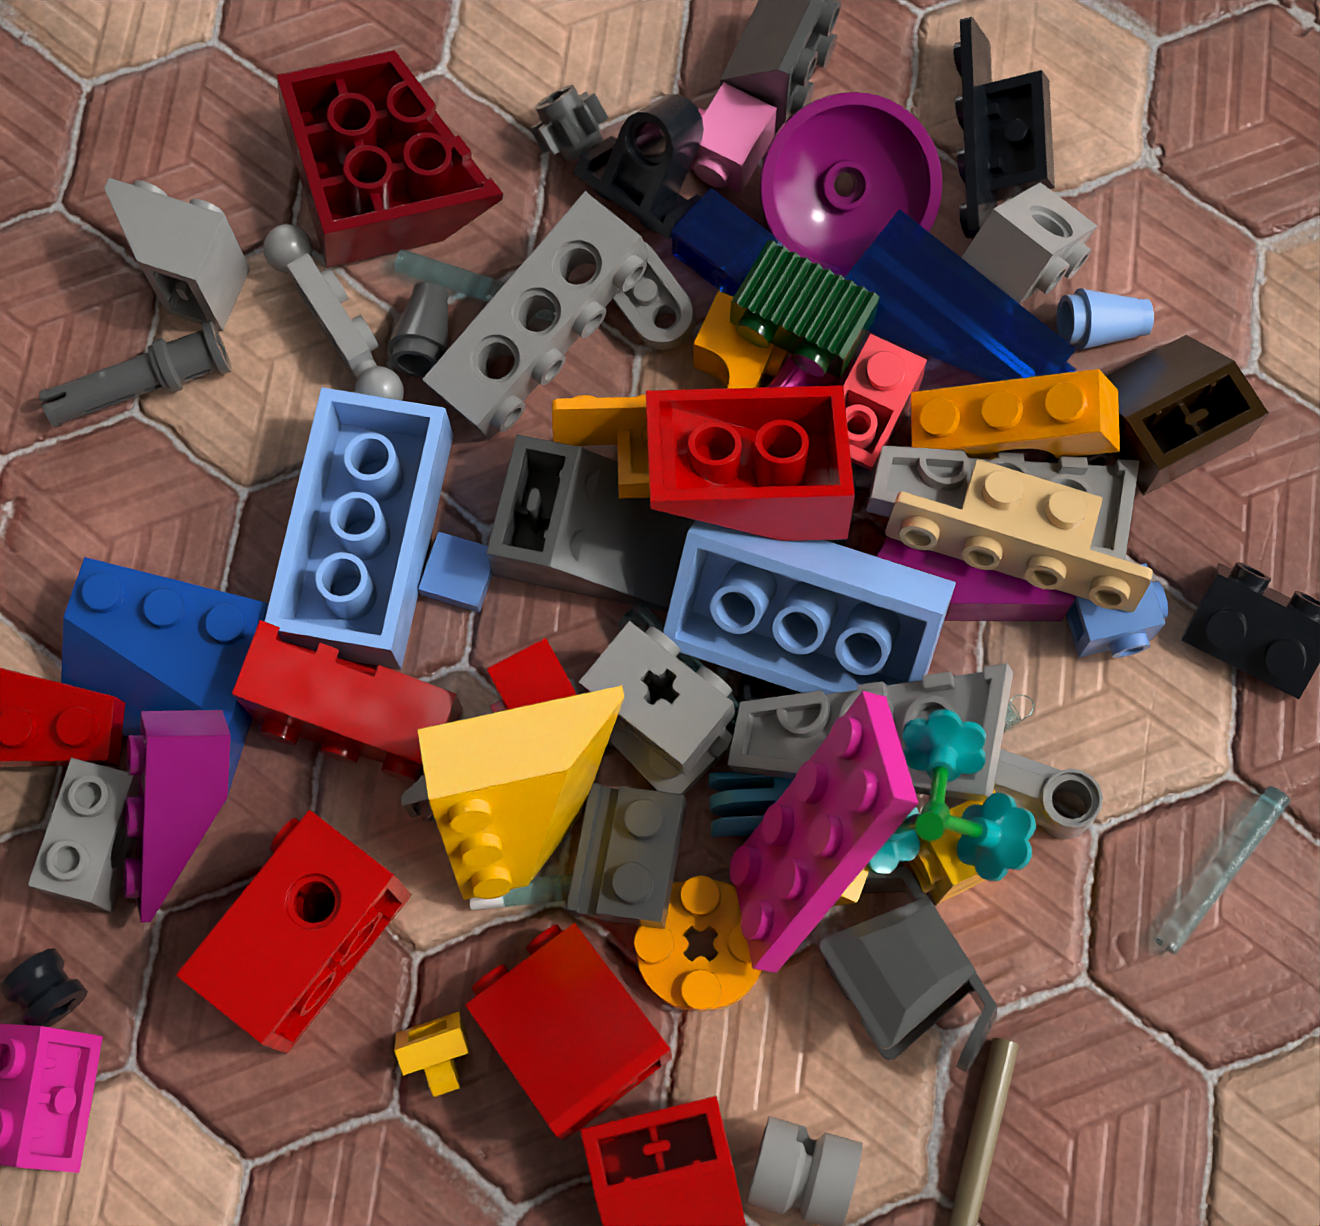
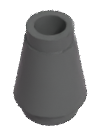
[388,282,449,377]

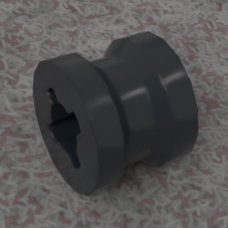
[0,948,88,1027]

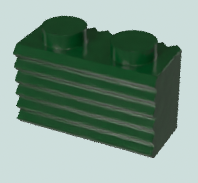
[730,240,880,379]

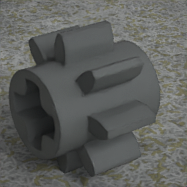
[530,85,609,161]

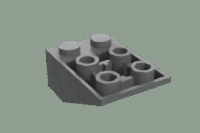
[486,434,696,612]

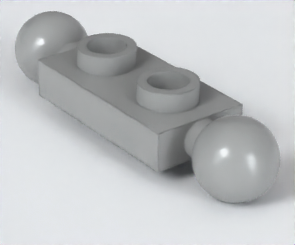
[263,224,404,400]

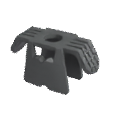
[819,867,997,1072]

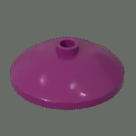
[760,92,942,279]

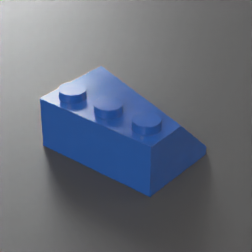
[61,557,269,803]

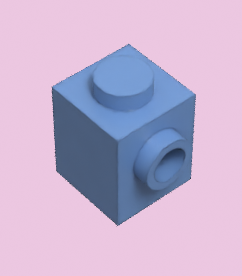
[1066,563,1168,658]

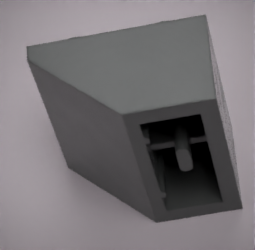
[720,0,841,132]

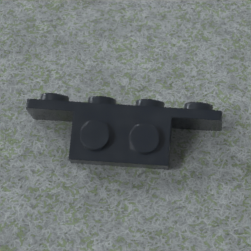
[953,16,1055,240]

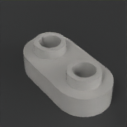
[612,242,696,350]

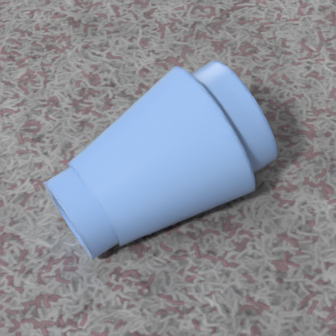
[1056,288,1154,350]

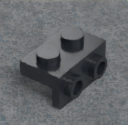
[1181,562,1320,699]

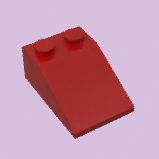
[645,385,855,541]

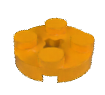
[634,876,762,1012]

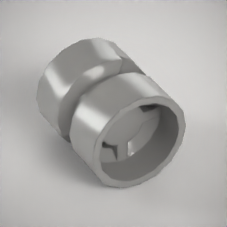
[746,1116,863,1226]

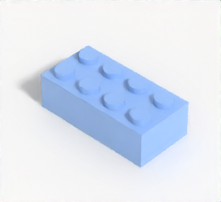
[265,387,454,670]
[663,520,956,694]

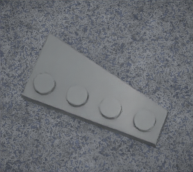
[866,446,1139,560]
[727,663,1013,801]

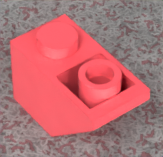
[843,334,927,471]

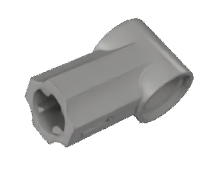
[994,749,1103,840]

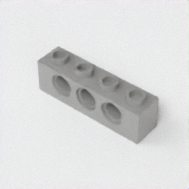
[422,191,650,440]

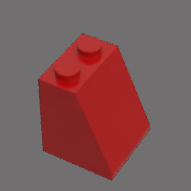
[465,923,672,1141]

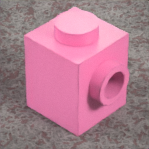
[690,82,777,194]

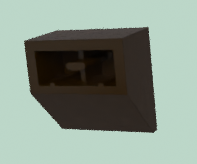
[1106,335,1269,496]

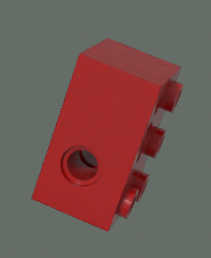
[176,809,412,1054]

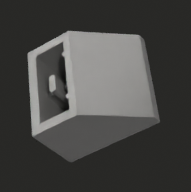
[104,178,250,331]

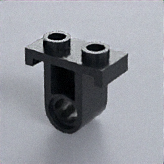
[573,94,707,239]

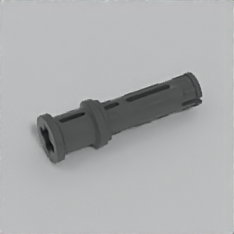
[39,320,232,428]

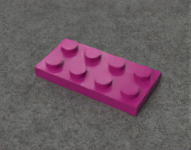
[730,691,918,973]

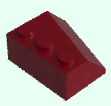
[276,50,503,268]

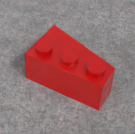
[232,620,463,783]

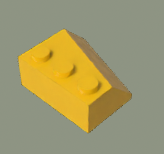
[418,685,625,900]

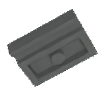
[566,783,687,929]

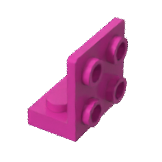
[0,1024,103,1173]

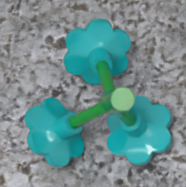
[866,709,1036,882]

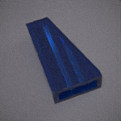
[844,209,1077,383]

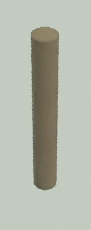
[948,1037,1019,1226]

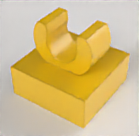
[394,1011,468,1097]

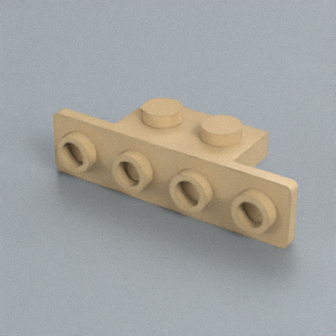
[885,459,1153,612]

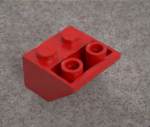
[580,1096,746,1226]

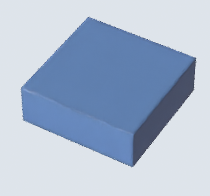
[418,531,493,613]

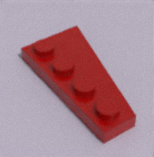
[0,668,125,767]

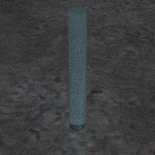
[394,249,556,323]
[1154,786,1290,955]

